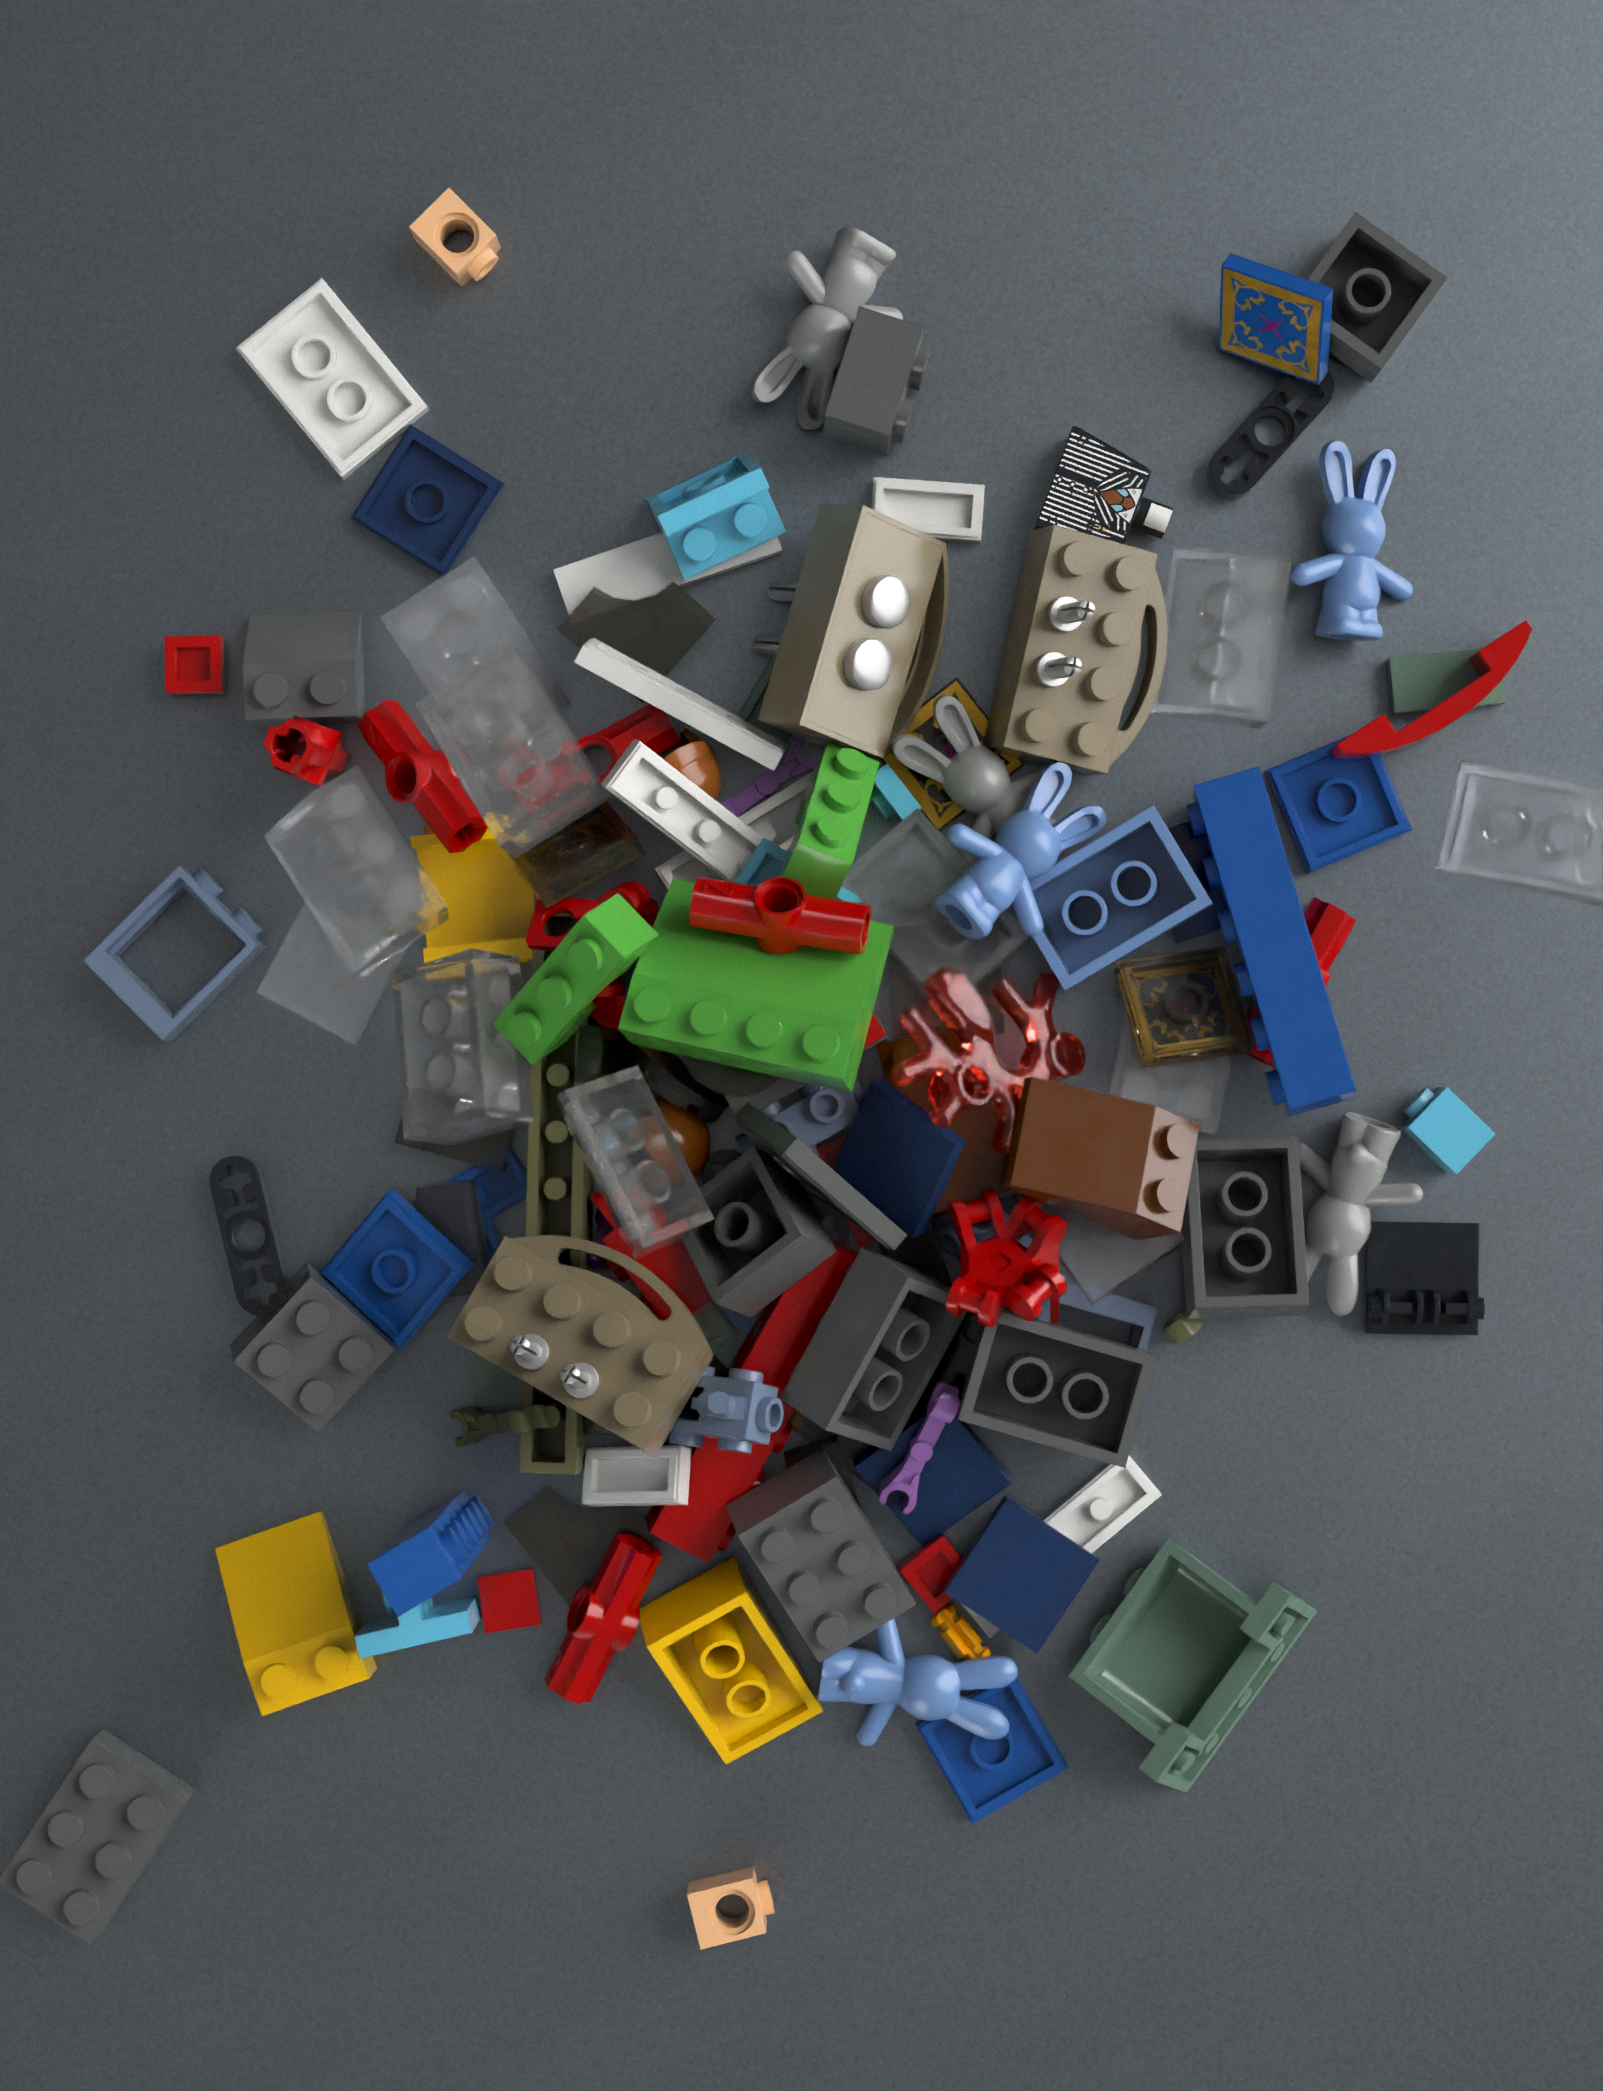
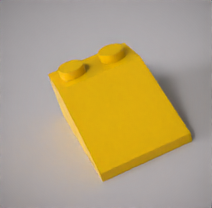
[215,1510,377,1716]
[639,1556,823,1765]

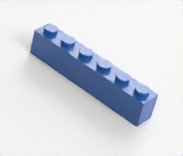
[1186,766,1357,1117]
[367,1488,494,1617]

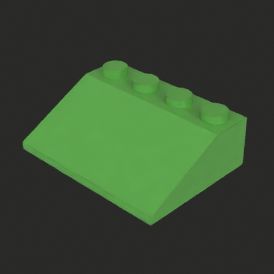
[618,878,894,1093]

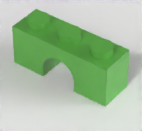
[779,741,880,899]
[493,893,659,1065]

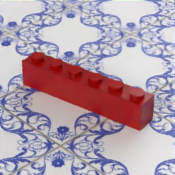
[645,1238,858,1563]

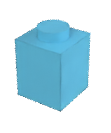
[1399,1087,1495,1174]

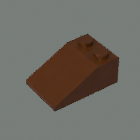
[876,1012,1019,1219]
[1004,1077,1200,1241]

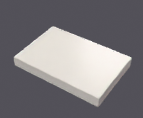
[236,278,429,480]

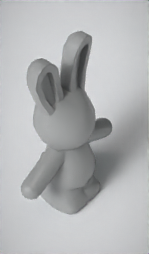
[750,227,903,430]
[892,694,1065,869]
[1299,1112,1423,1316]

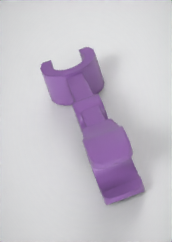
[720,737,819,818]
[879,1381,960,1514]

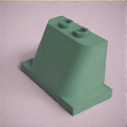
[1068,1539,1318,1793]

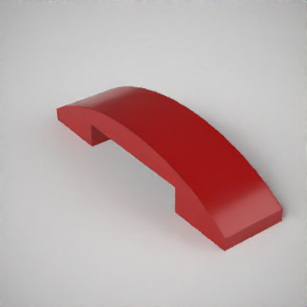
[1329,620,1532,759]

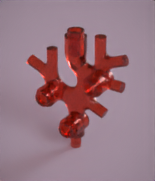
[891,966,1086,1154]

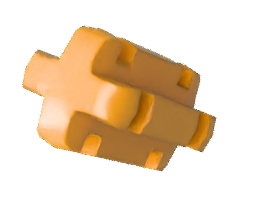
[931,1603,991,1661]

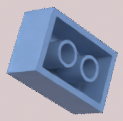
[1028,805,1214,991]

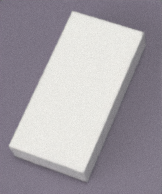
[871,477,985,543]
[581,1445,691,1506]

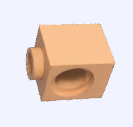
[409,187,501,287]
[687,1866,775,1950]

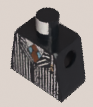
[1033,426,1173,544]

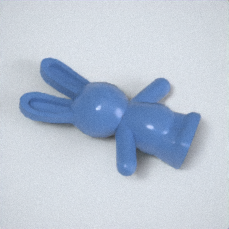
[1291,440,1413,641]
[935,762,1106,939]
[817,1618,1018,1746]

